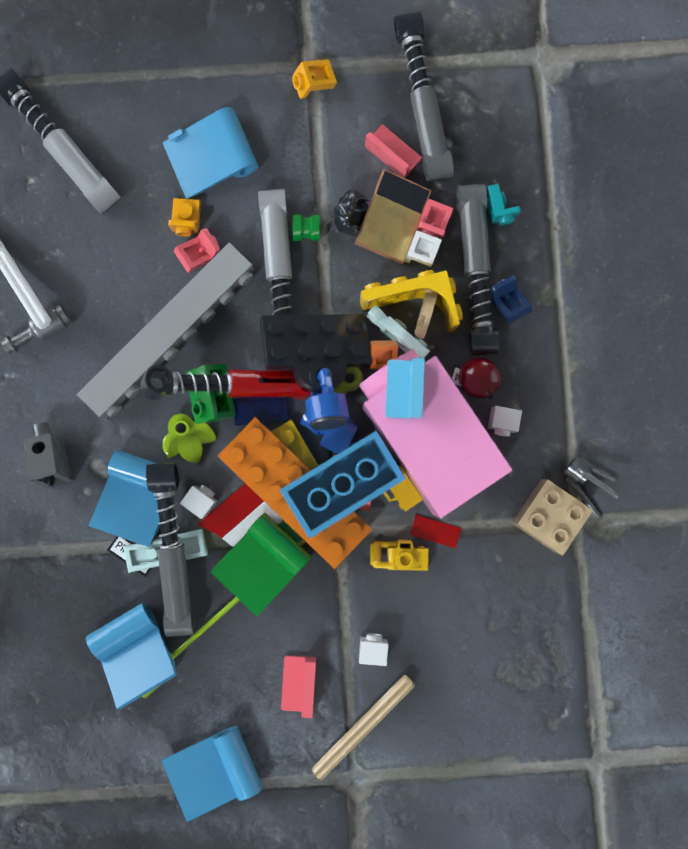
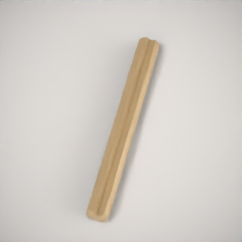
[312,675,415,780]

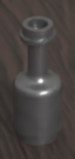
[1,304,72,354]

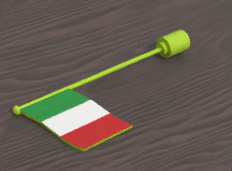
[141,483,306,698]

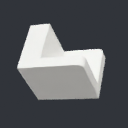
[405,230,441,267]

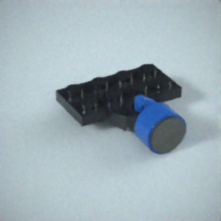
[259,314,373,430]

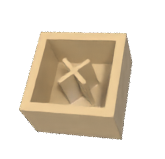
[511,479,593,556]

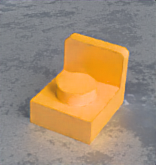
[292,59,337,99]
[168,198,201,237]

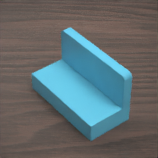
[385,358,425,419]

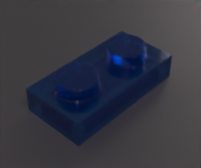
[233,397,288,426]

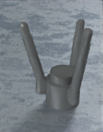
[563,456,619,521]

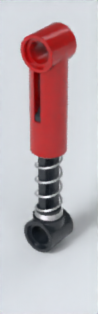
[140,365,311,400]

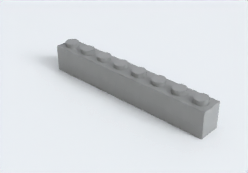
[77,243,254,419]

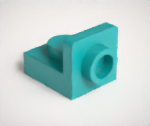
[486,184,521,225]

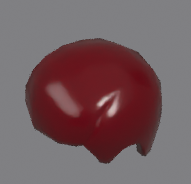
[458,358,502,399]

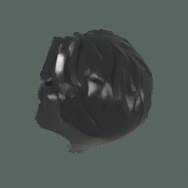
[334,190,372,236]

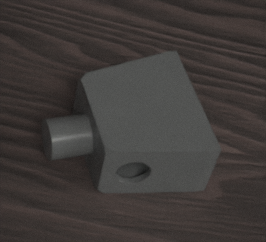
[24,422,74,489]

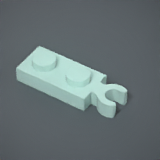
[366,305,430,358]

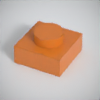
[370,341,398,369]

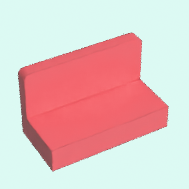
[365,124,422,179]
[281,655,316,718]

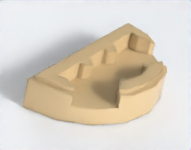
[414,289,437,339]

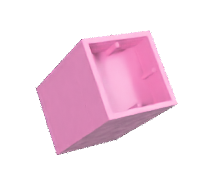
[359,349,512,518]

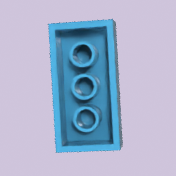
[280,431,406,539]

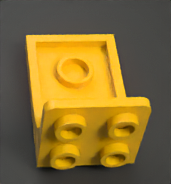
[360,270,462,333]

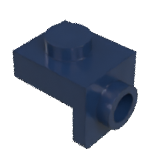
[491,275,532,324]

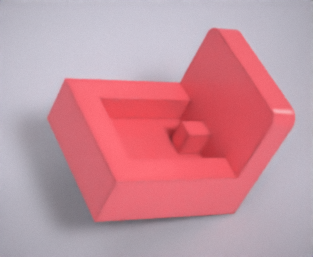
[417,199,453,239]
[174,228,220,273]

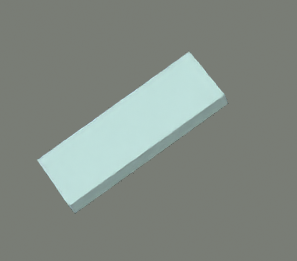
[123,529,209,573]

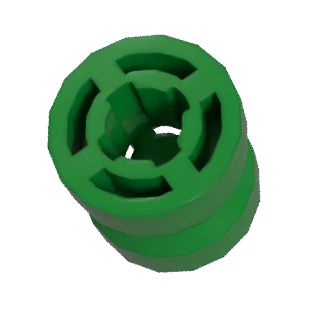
[293,214,320,241]

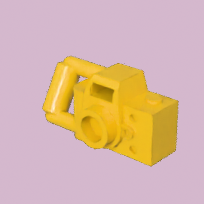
[383,463,423,512]
[370,539,428,571]

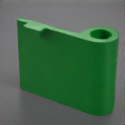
[210,512,312,617]

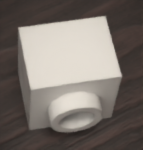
[488,406,522,437]
[180,485,218,519]
[359,633,388,666]

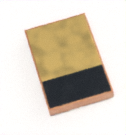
[354,169,431,265]

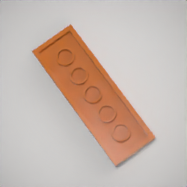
[218,417,372,569]

